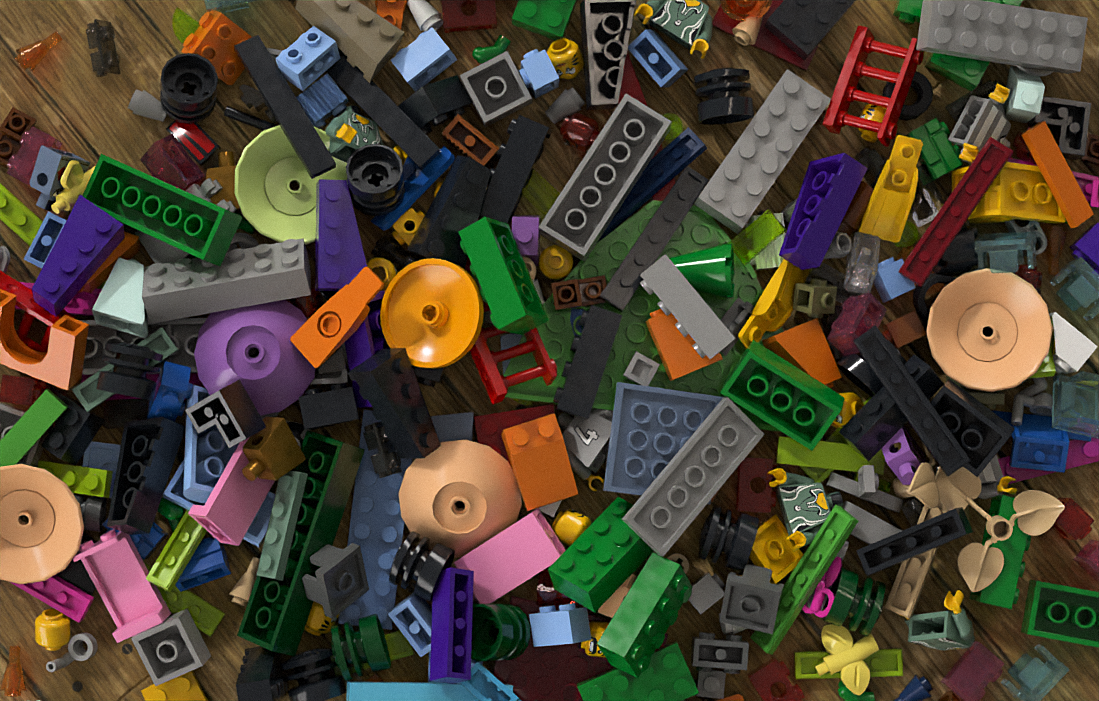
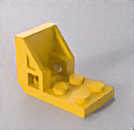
[952,162,1065,224]

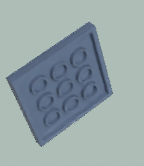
[603,382,724,505]

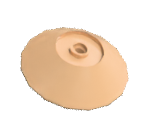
[926,268,1053,392]
[399,439,522,558]
[0,464,84,584]

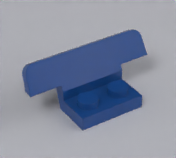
[371,146,455,231]
[992,411,1092,473]

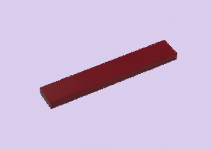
[898,137,1013,287]

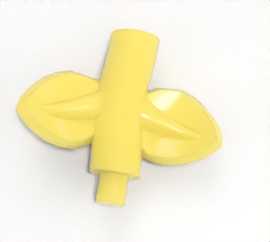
[51,160,95,214]
[815,624,879,695]

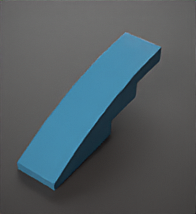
[460,662,521,701]

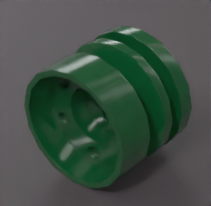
[822,568,886,636]
[471,604,530,661]
[331,614,392,681]

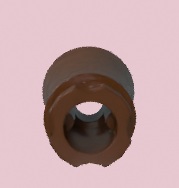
[837,181,874,237]

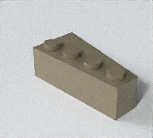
[295,0,404,83]

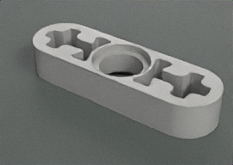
[826,472,904,513]

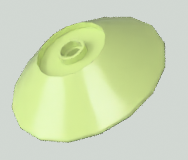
[234,125,353,245]

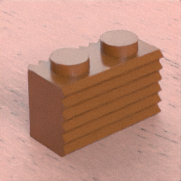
[442,114,499,167]

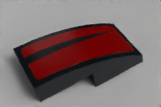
[166,120,221,166]

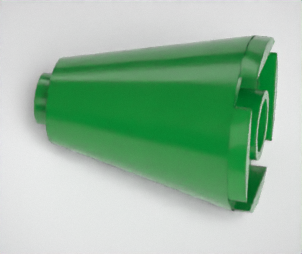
[669,244,735,298]

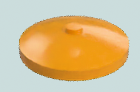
[380,258,484,369]

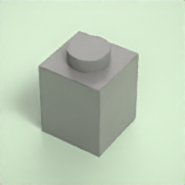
[689,572,725,614]

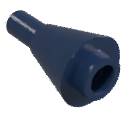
[894,674,933,701]

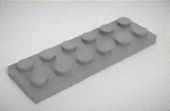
[622,397,764,556]

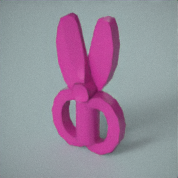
[802,557,842,618]

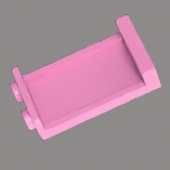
[188,437,275,546]
[454,508,566,604]
[73,529,171,643]

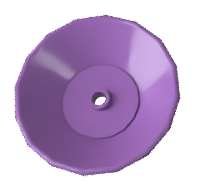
[194,300,316,416]

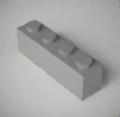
[640,254,736,359]

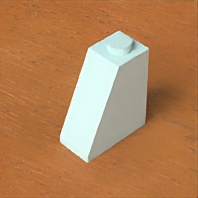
[1003,66,1045,123]
[92,257,148,338]

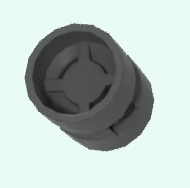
[74,494,107,532]

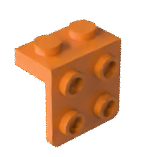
[181,9,252,85]

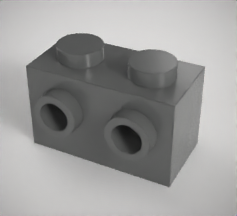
[691,632,749,674]

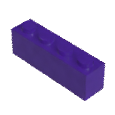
[430,567,474,684]

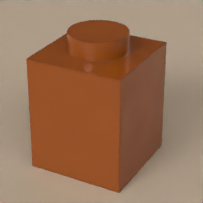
[881,310,926,349]

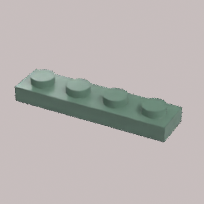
[72,327,179,412]
[256,471,308,581]

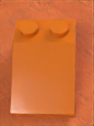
[501,413,578,512]

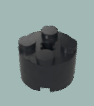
[930,220,979,274]

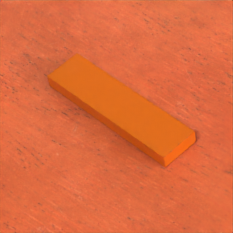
[1021,121,1094,228]

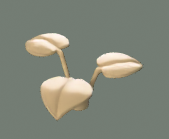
[893,442,970,537]
[936,467,1065,592]

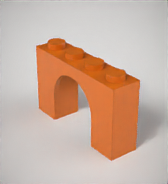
[0,289,89,391]

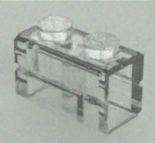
[843,232,881,294]

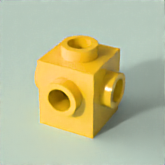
[391,208,425,246]

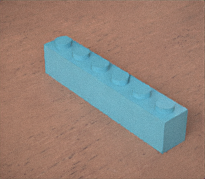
[346,681,513,701]

